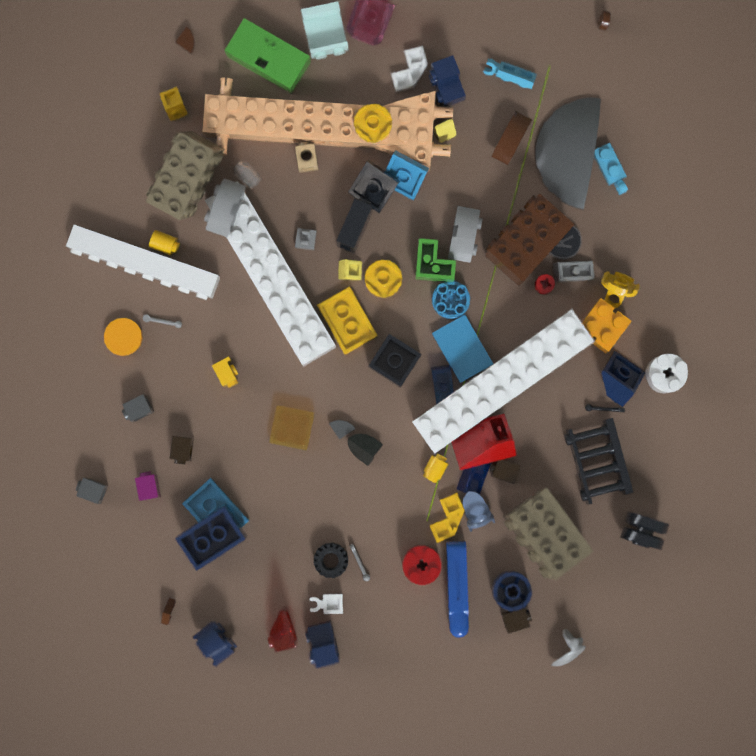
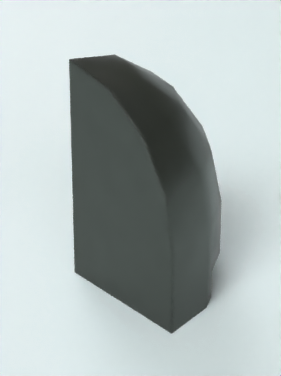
[348,433,383,466]

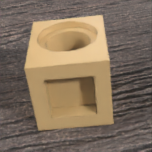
[295,142,318,173]

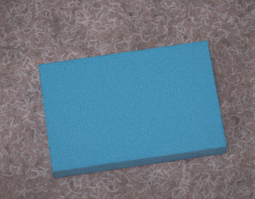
[432,315,493,383]
[182,478,249,527]

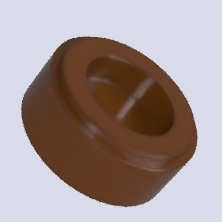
[598,10,611,31]

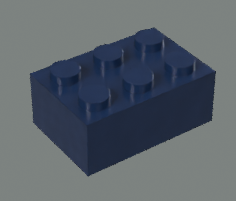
[175,504,247,571]

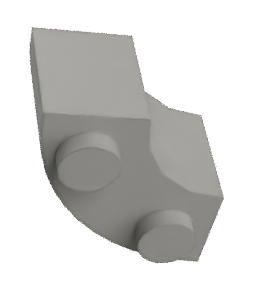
[204,179,246,237]
[448,206,483,263]

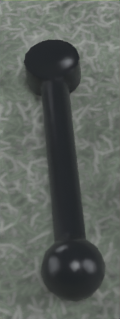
[585,404,625,412]

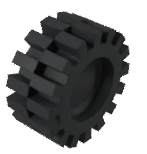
[313,543,348,578]

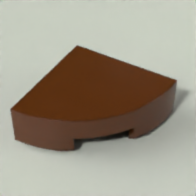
[175,27,195,54]
[161,597,176,625]

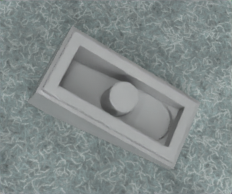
[552,261,594,283]

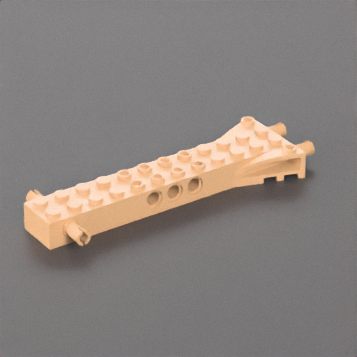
[202,78,453,171]

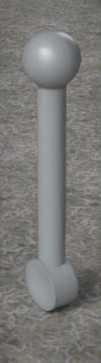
[143,315,182,328]
[349,544,370,581]

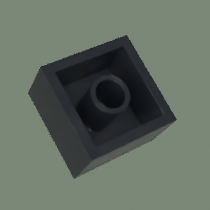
[368,334,422,388]

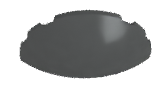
[535,98,601,210]

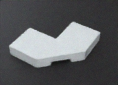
[391,46,428,93]

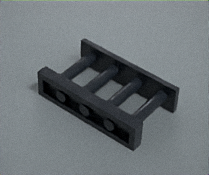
[564,418,634,505]

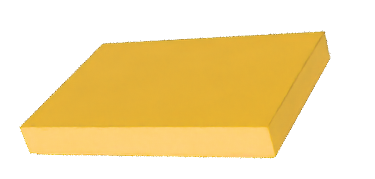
[317,286,378,355]

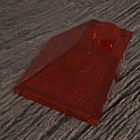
[267,606,298,652]

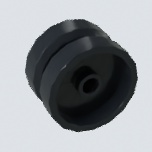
[620,512,669,550]

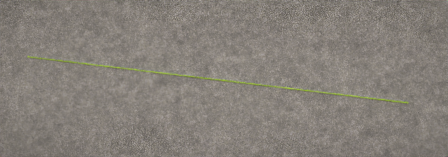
[426,65,550,521]

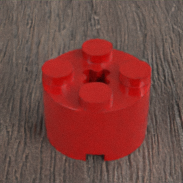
[402,545,442,585]

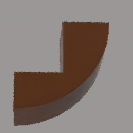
[491,111,532,165]

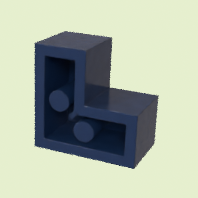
[428,55,466,107]
[305,620,340,669]

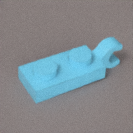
[483,59,537,89]
[594,143,628,195]

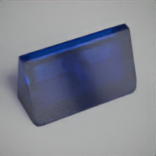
[457,462,492,495]

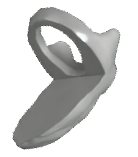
[551,629,586,666]

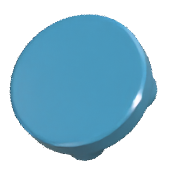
[432,281,470,319]

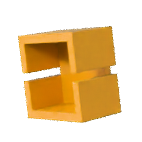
[581,298,632,353]

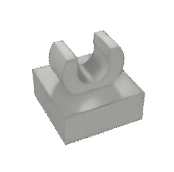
[295,228,317,250]

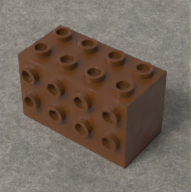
[485,194,575,286]

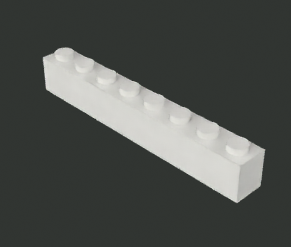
[66,225,220,300]

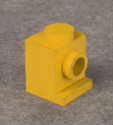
[212,357,239,388]

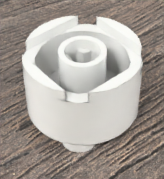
[645,354,688,393]

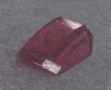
[346,0,396,45]

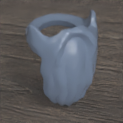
[463,491,495,532]

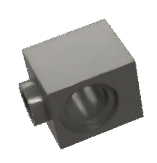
[122,394,154,422]
[75,478,108,504]

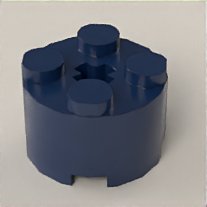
[492,571,532,611]
[193,621,238,667]

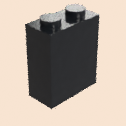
[336,198,373,254]

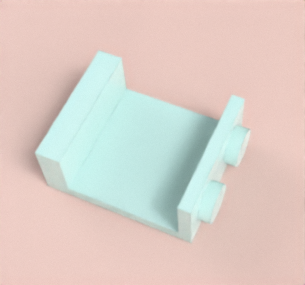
[301,1,348,59]

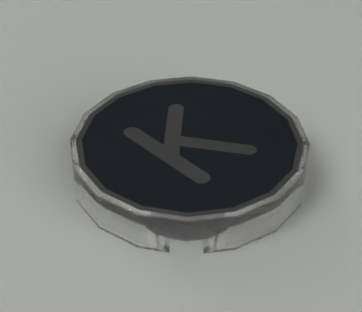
[549,226,582,260]

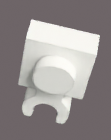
[310,594,343,614]

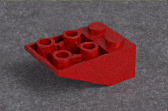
[451,414,516,470]

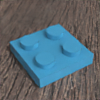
[386,150,429,200]

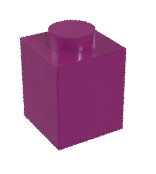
[135,471,161,501]

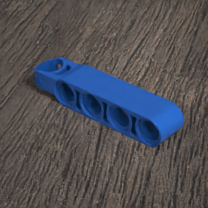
[446,541,469,638]

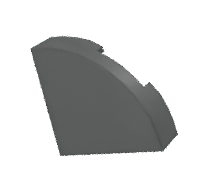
[329,420,355,440]

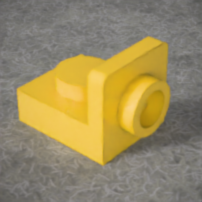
[159,87,188,121]

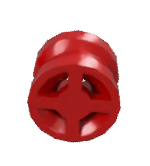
[534,274,555,295]

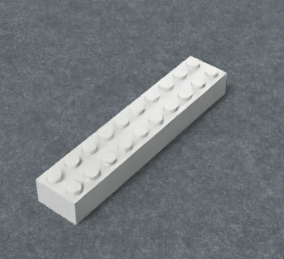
[205,181,336,367]
[413,310,595,454]

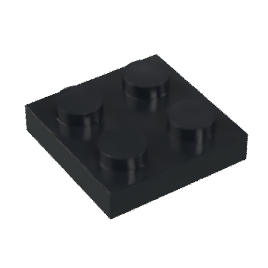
[348,160,400,213]

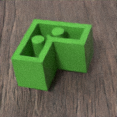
[415,238,456,282]

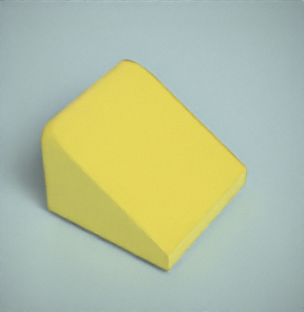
[434,119,456,143]
[338,259,362,280]

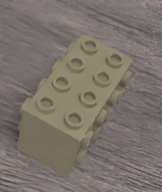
[146,131,225,220]
[503,488,594,580]

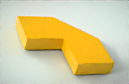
[429,493,465,543]

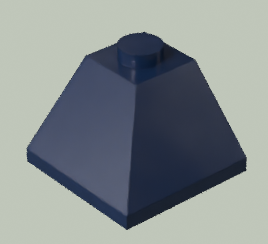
[601,351,646,407]

